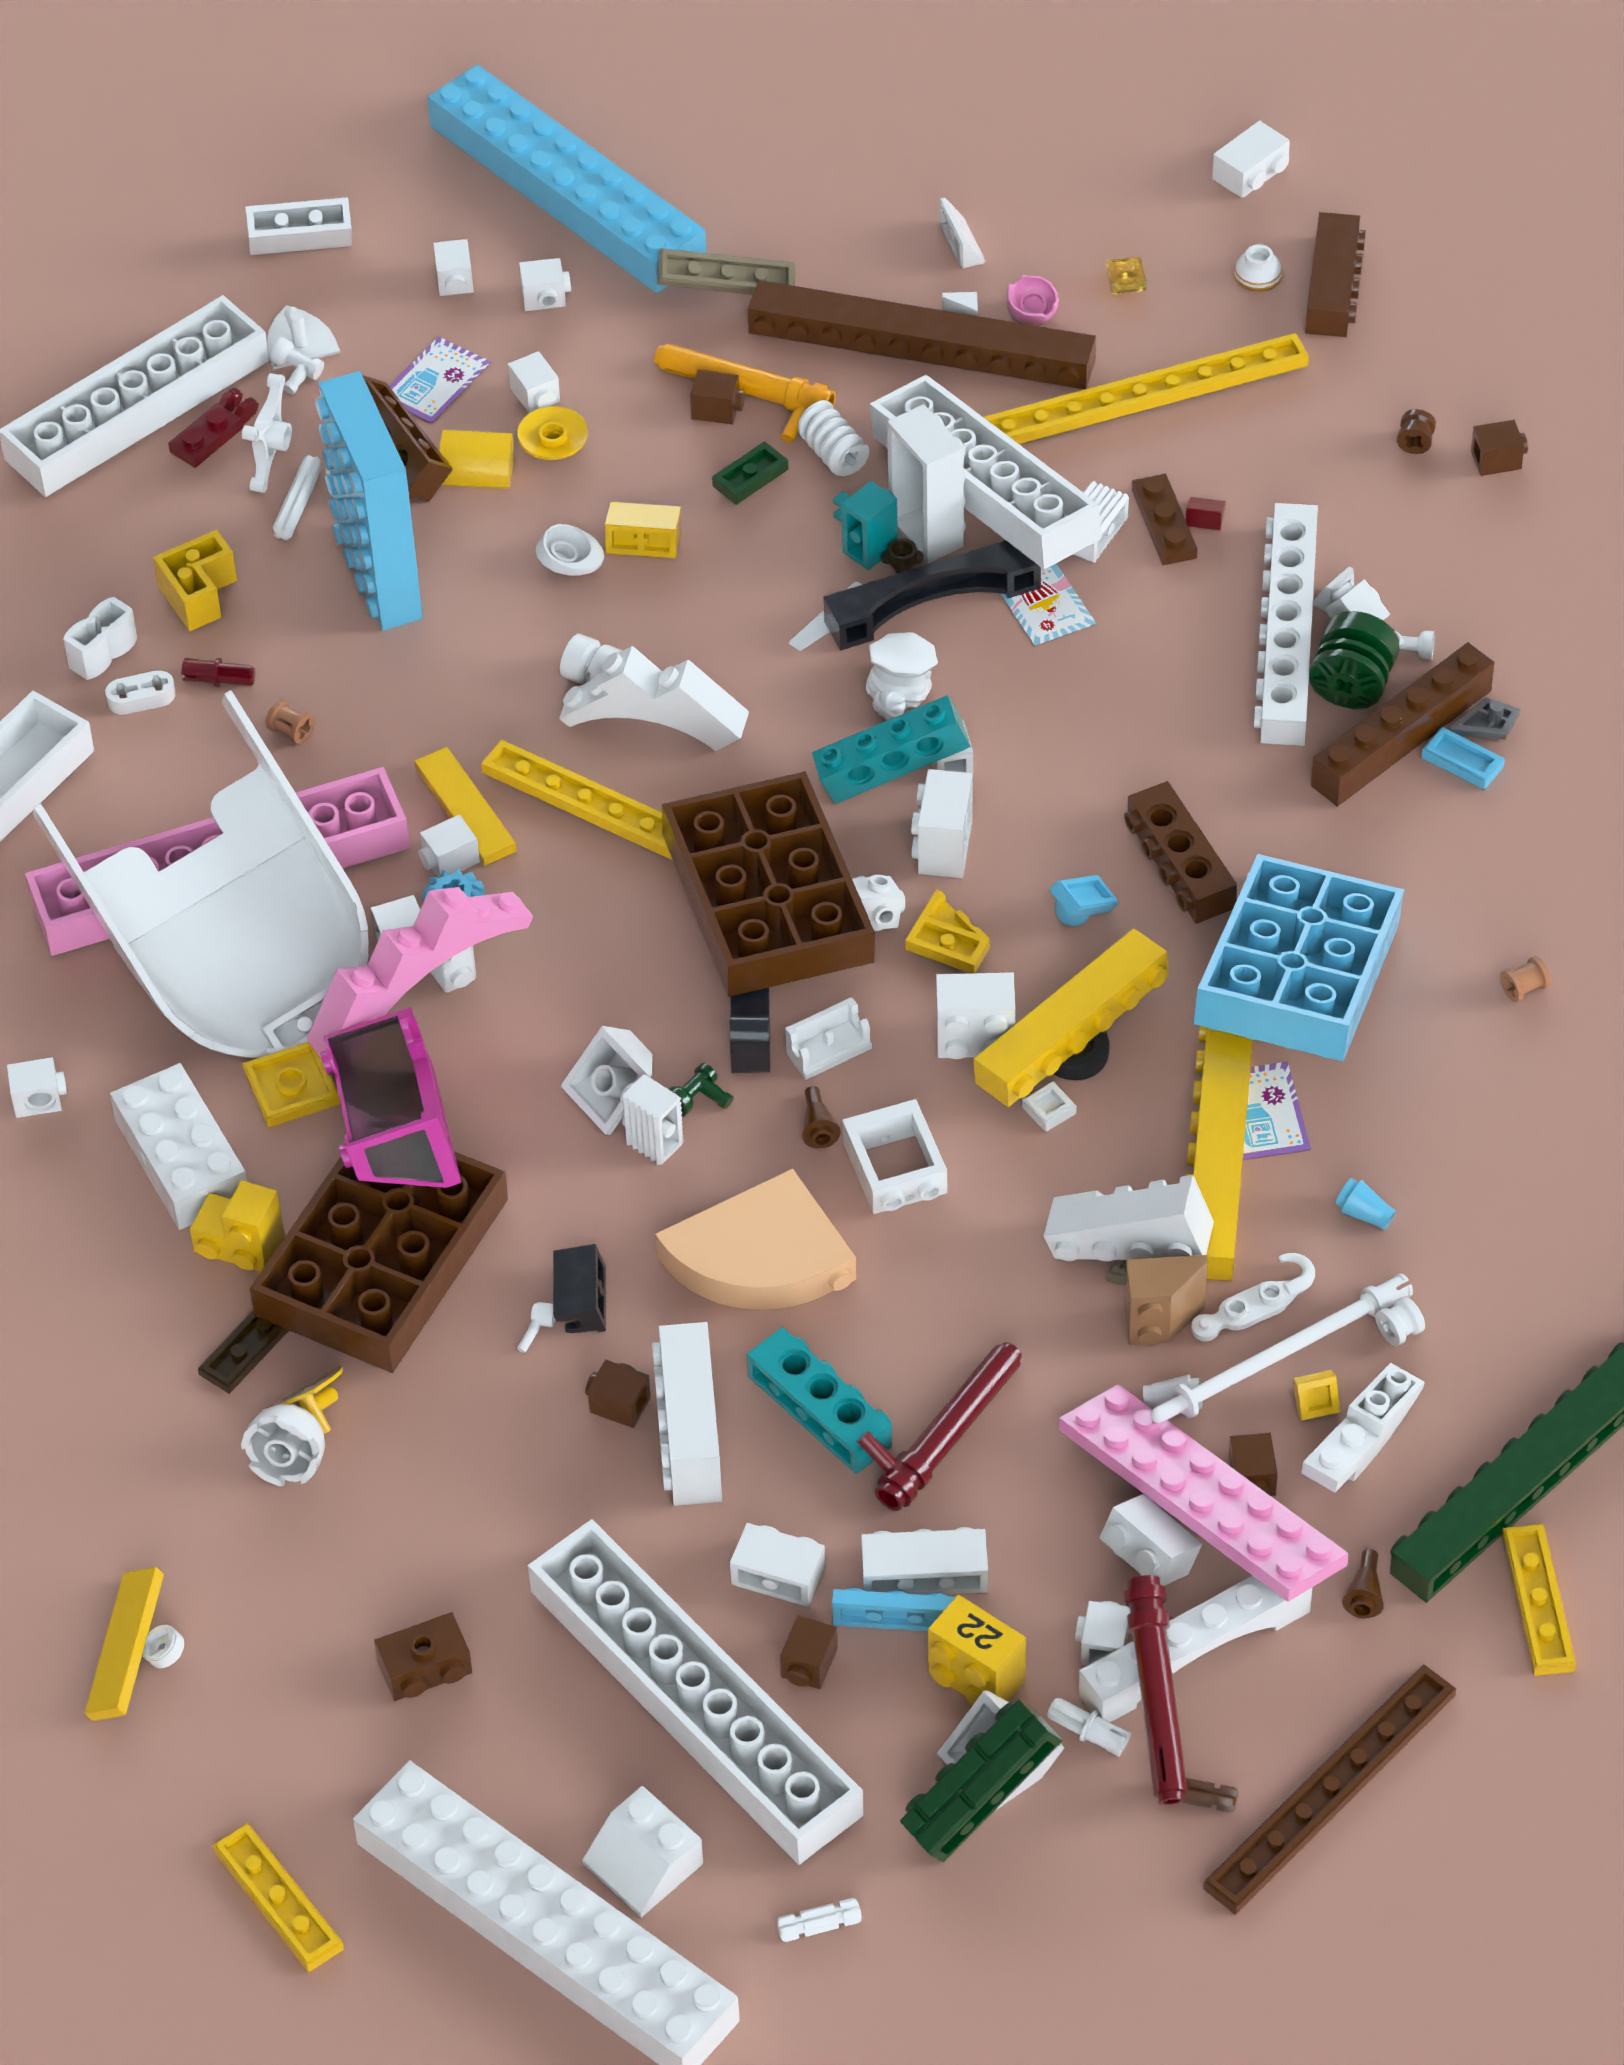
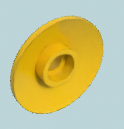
[517,406,588,460]

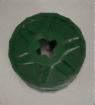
[1309,611,1400,709]

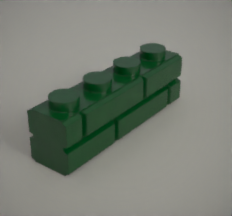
[900,1699,1063,1862]

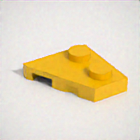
[905,889,990,973]

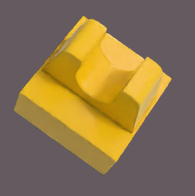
[1293,1370,1341,1421]

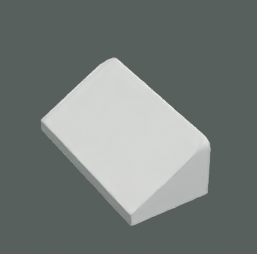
[939,198,985,269]

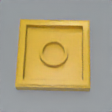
[242,1042,341,1128]

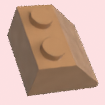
[1125,1255,1208,1346]

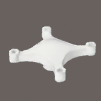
[242,373,292,493]

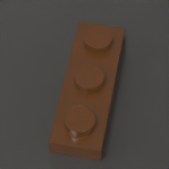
[1132,473,1197,566]

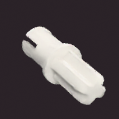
[1047,1698,1131,1757]

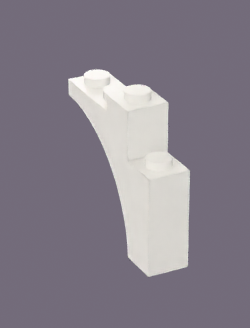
[559,646,749,751]

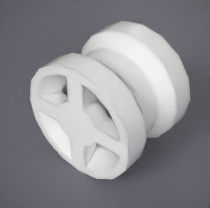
[1375,1296,1425,1347]

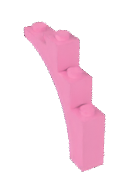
[307,887,533,1061]

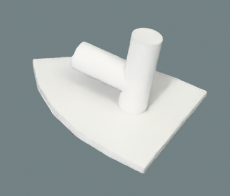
[267,305,340,370]

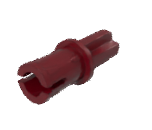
[181,658,256,687]

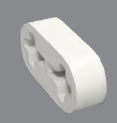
[105,670,175,715]

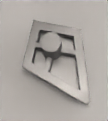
[1450,697,1520,739]

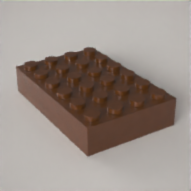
[662,771,875,997]
[250,1117,508,1373]

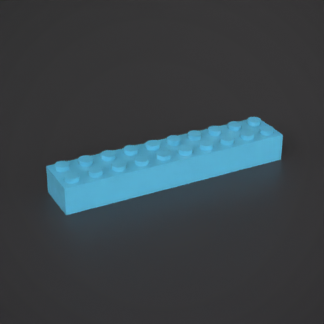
[427,64,706,293]

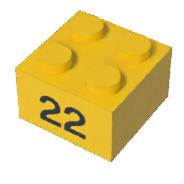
[928,1594,1026,1706]

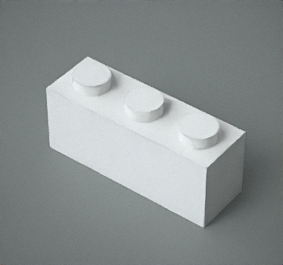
[245,197,352,255]
[861,1527,988,1595]

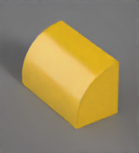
[440,430,515,488]

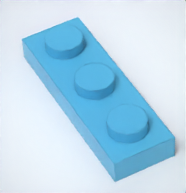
[832,1588,955,1631]

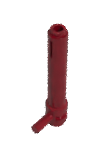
[856,1342,1022,1511]
[1123,1575,1188,1805]

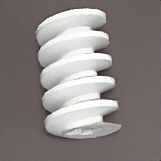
[798,400,870,476]

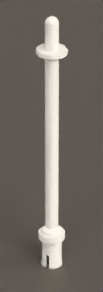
[1150,1273,1413,1423]

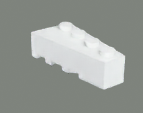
[1044,1175,1214,1262]

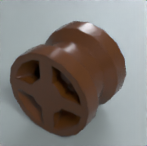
[1397,409,1436,454]

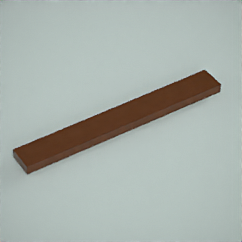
[1203,1664,1456,1915]

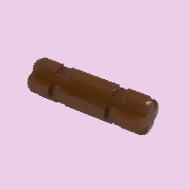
[1157,1778,1238,1812]

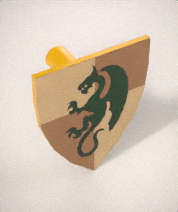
[258,1366,343,1435]

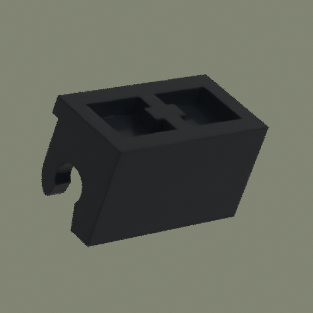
[553,1244,606,1333]

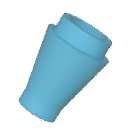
[1335,1178,1396,1230]

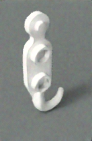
[1191,1253,1315,1341]

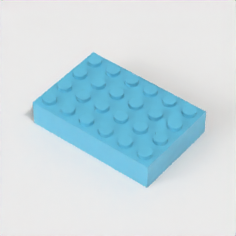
[315,371,423,631]
[1193,854,1404,1062]

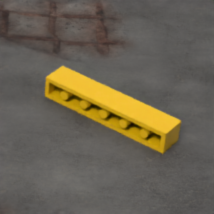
[974,928,1168,1108]

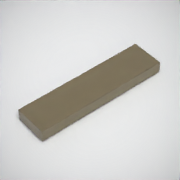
[657,248,795,295]

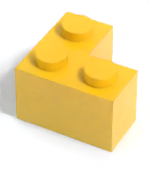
[152,529,237,632]
[190,1180,285,1272]

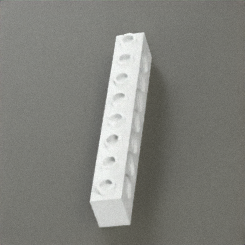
[1254,503,1318,746]

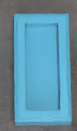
[1421,727,1505,790]

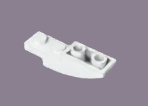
[1301,1363,1425,1492]

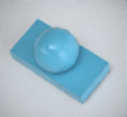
[1049,875,1119,927]

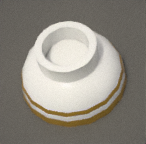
[1233,244,1283,291]

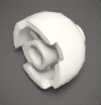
[241,1404,326,1486]

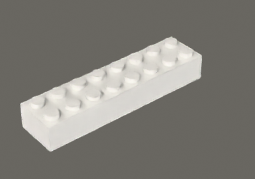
[0,295,269,497]
[870,375,1102,569]

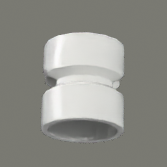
[560,634,623,684]

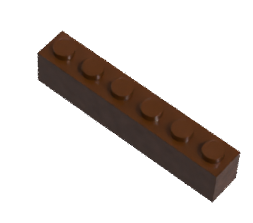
[1311,642,1495,807]

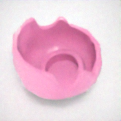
[1006,275,1059,326]

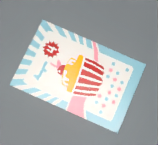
[1001,564,1097,646]

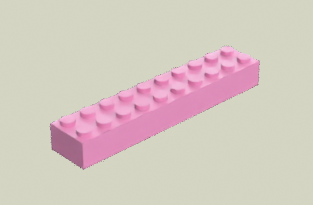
[25,767,410,956]

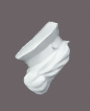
[866,632,938,721]

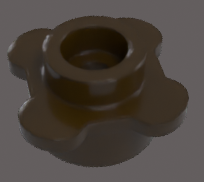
[881,538,924,573]

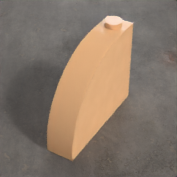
[655,1169,857,1310]

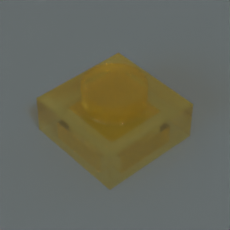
[1106,256,1147,294]

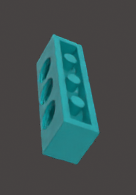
[812,695,971,804]
[746,1327,892,1475]

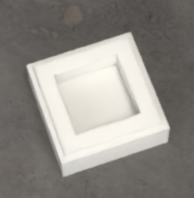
[1022,1081,1077,1132]

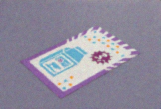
[390,336,491,423]
[1243,1061,1311,1160]

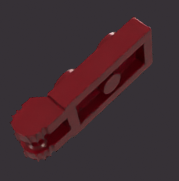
[168,387,259,468]

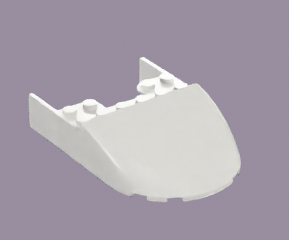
[33,690,369,1058]

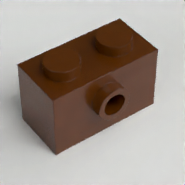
[374,1612,472,1701]

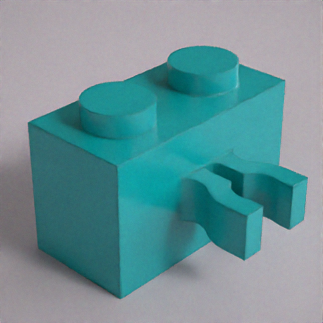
[833,481,898,571]

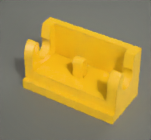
[605,502,681,558]

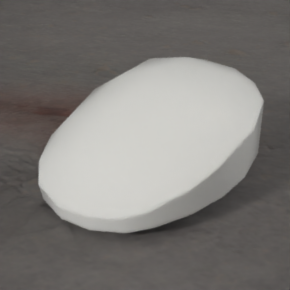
[535,524,604,576]

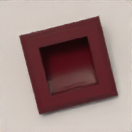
[1186,497,1226,531]

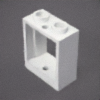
[842,1099,947,1214]

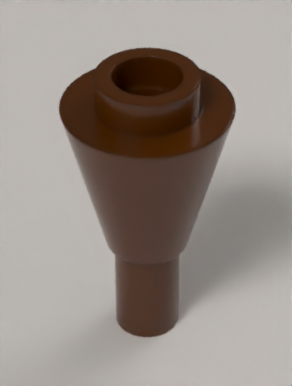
[802,1086,841,1149]
[1342,1549,1384,1619]

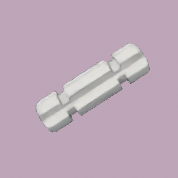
[777,1898,861,1942]

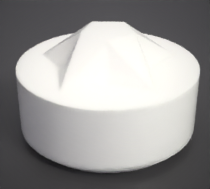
[142,1625,184,1668]

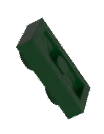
[712,441,789,505]

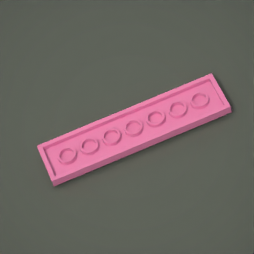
[1058,1384,1348,1602]

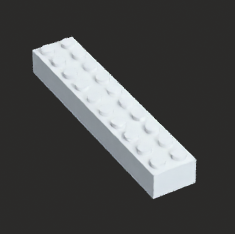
[528,1519,864,1865]
[353,1760,740,2065]

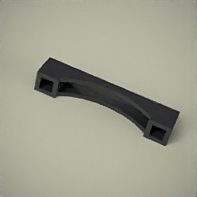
[823,540,1041,651]

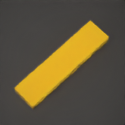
[414,746,517,866]
[1502,1524,1576,1676]
[84,1567,164,1721]
[212,1822,344,1973]

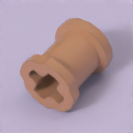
[266,699,315,744]
[1500,956,1551,1002]

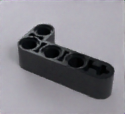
[730,988,770,1073]

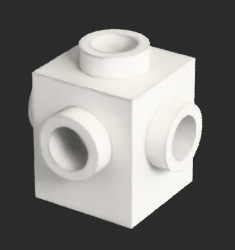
[852,875,905,932]

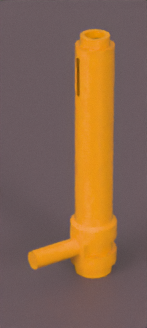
[654,343,836,443]

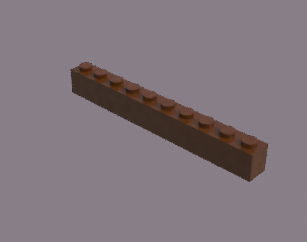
[748,280,1096,389]

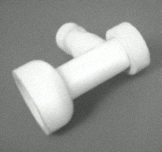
[270,337,324,395]
[1395,630,1435,660]

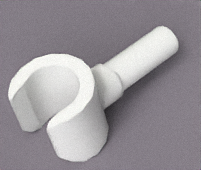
[517,1302,556,1353]

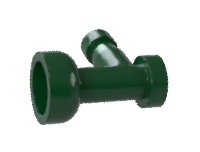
[668,1063,734,1117]

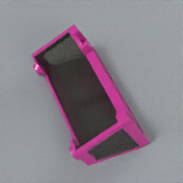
[320,1007,461,1188]

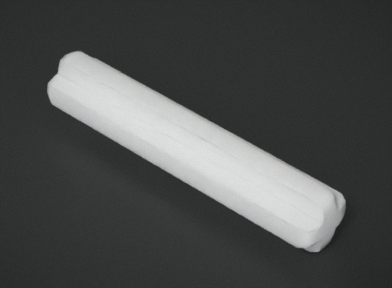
[272,455,322,540]

